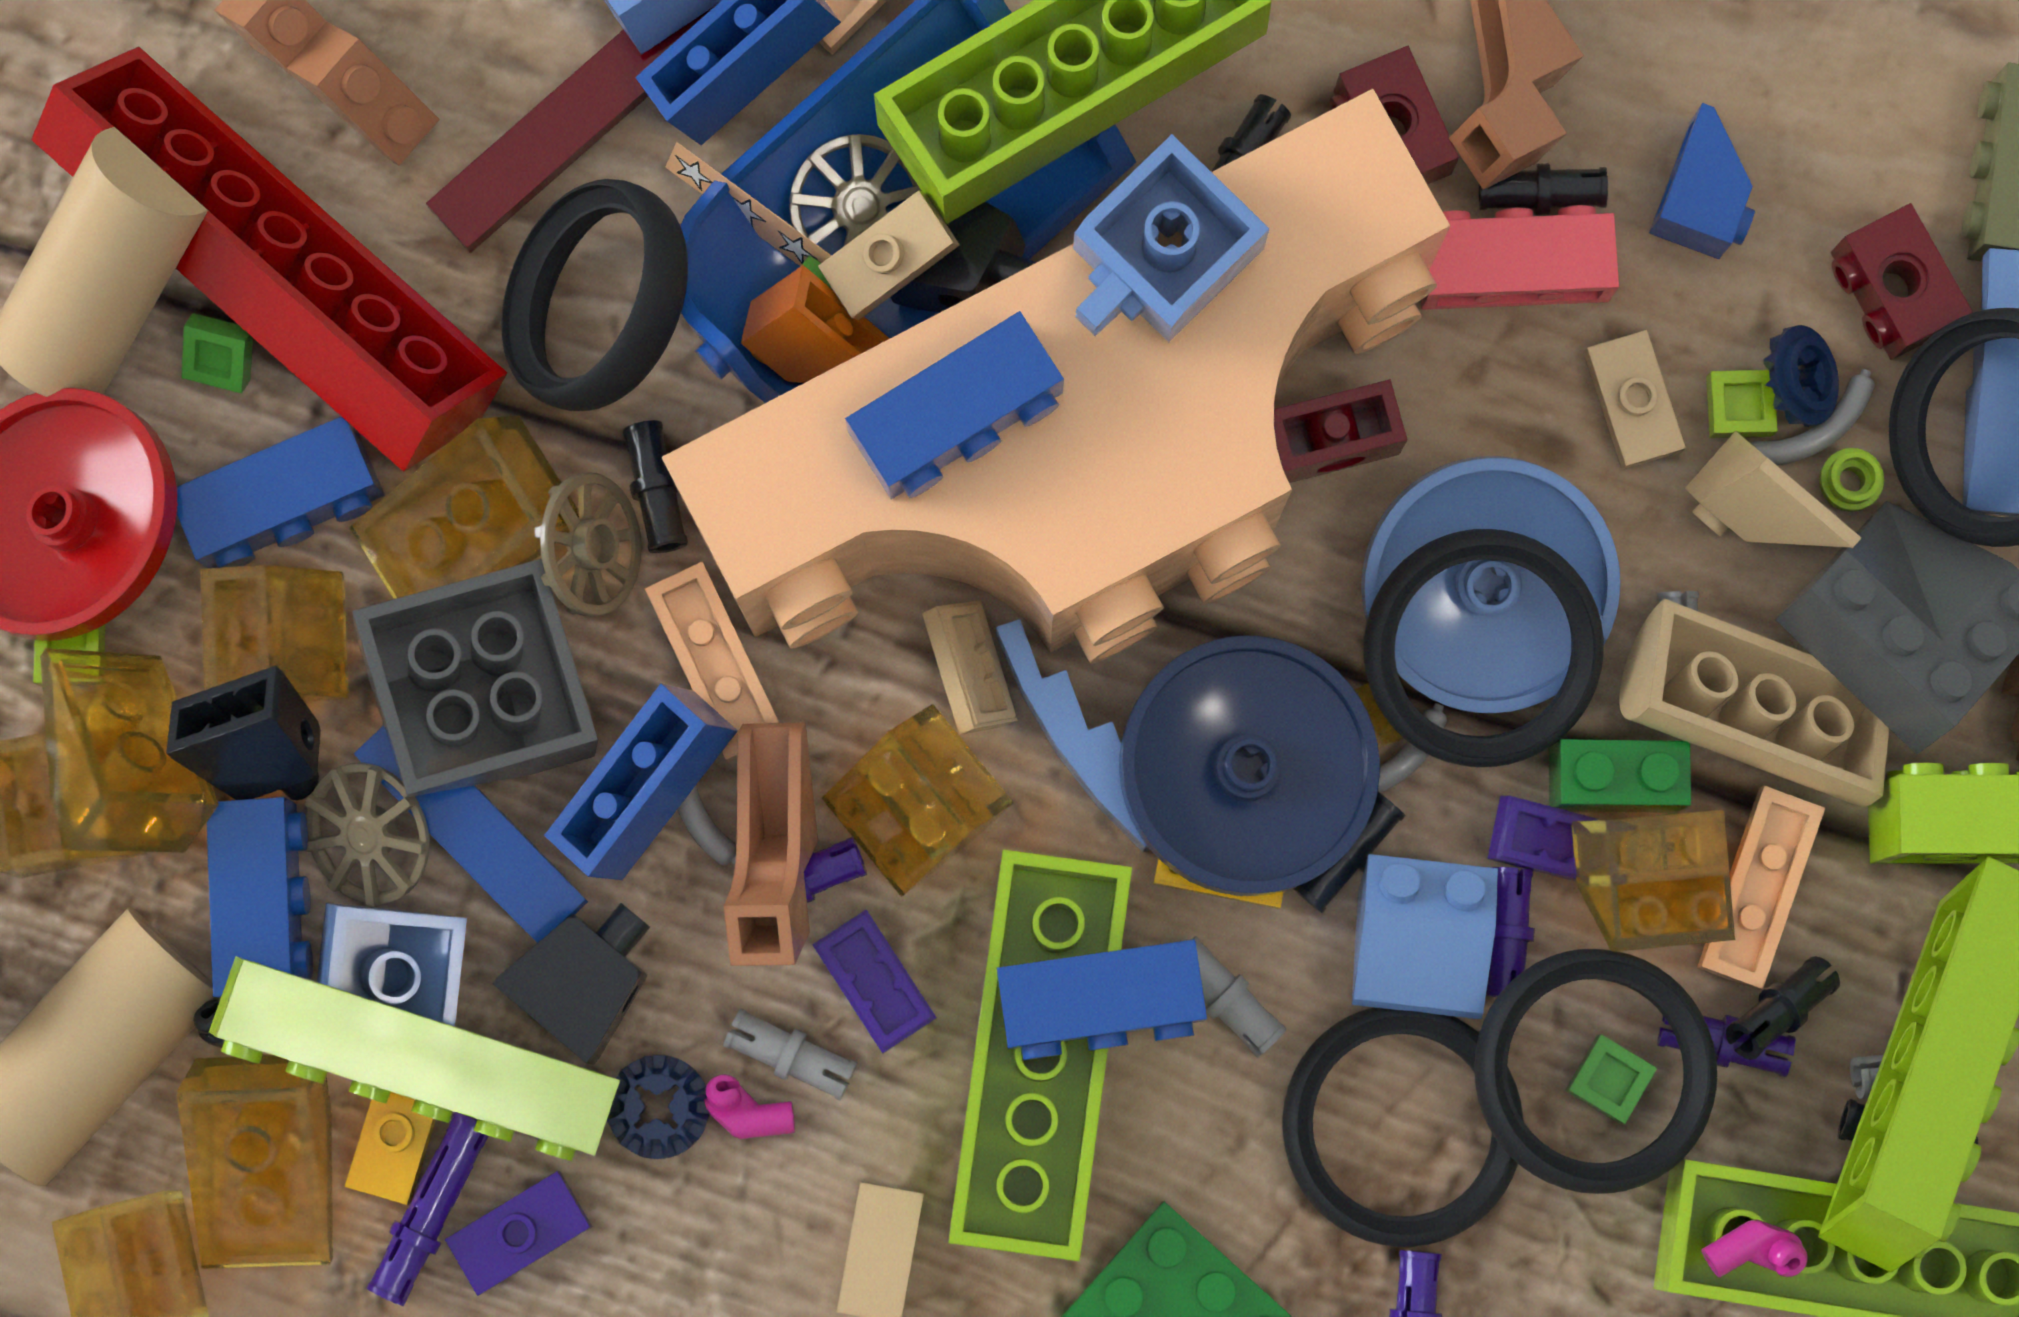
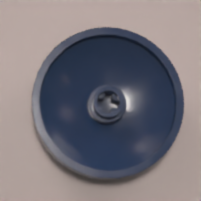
[1119,636,1380,896]

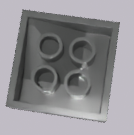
[1775,501,2019,755]
[352,559,598,797]

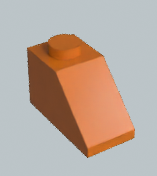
[741,265,890,383]

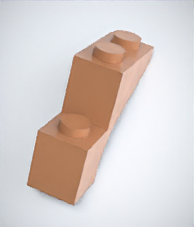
[214,0,440,166]
[1449,0,1584,190]
[723,722,818,966]

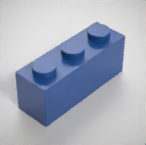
[635,0,841,145]
[845,311,1064,499]
[177,417,385,573]
[544,683,738,880]
[206,797,313,998]
[997,939,1207,1060]

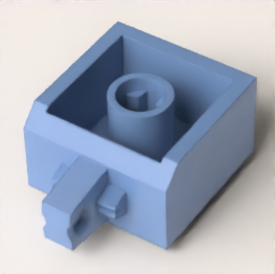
[1073,134,1269,342]

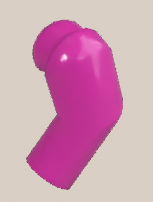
[704,1074,795,1139]
[1701,1220,1808,1278]

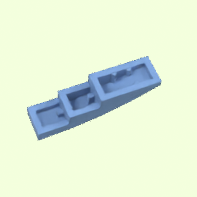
[1963,248,2019,516]
[996,619,1150,852]

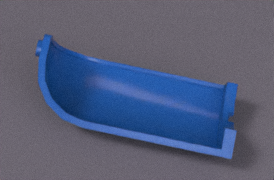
[681,0,1136,403]

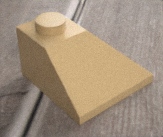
[1685,431,1861,548]

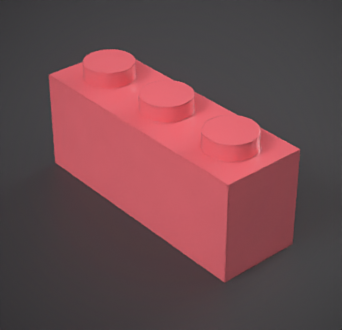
[1421,205,1619,310]

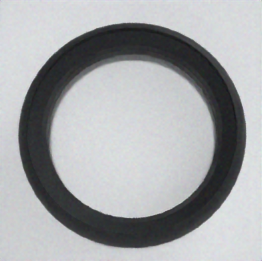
[501,179,688,411]
[1889,308,2019,547]
[1364,529,1604,768]
[1474,949,1717,1194]
[1282,1007,1524,1247]

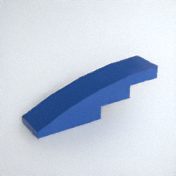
[354,725,588,943]

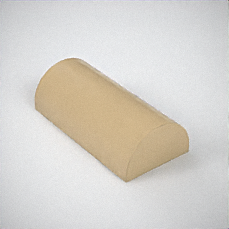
[0,127,208,397]
[1619,598,1889,807]
[0,907,221,1186]

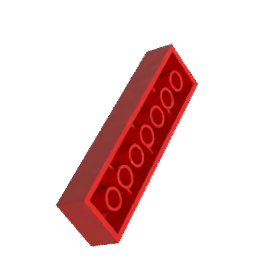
[31,46,508,472]

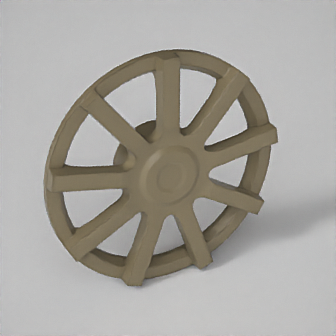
[789,134,921,247]
[535,472,641,617]
[304,763,430,906]

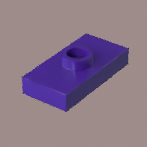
[1487,795,1625,888]
[812,910,937,1054]
[445,1171,593,1296]

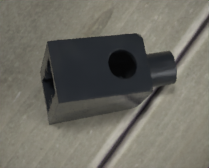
[890,202,1036,313]
[166,665,321,801]
[492,903,650,1065]

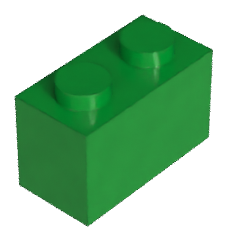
[1549,739,1691,813]

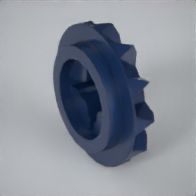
[1763,325,1839,427]
[607,1055,709,1159]

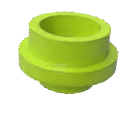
[1819,448,1884,512]

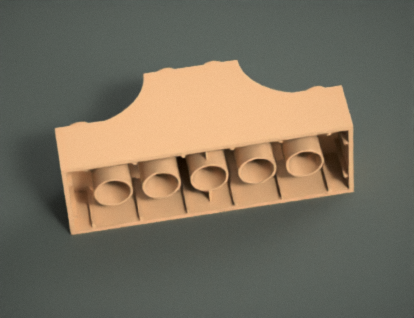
[662,89,1450,664]

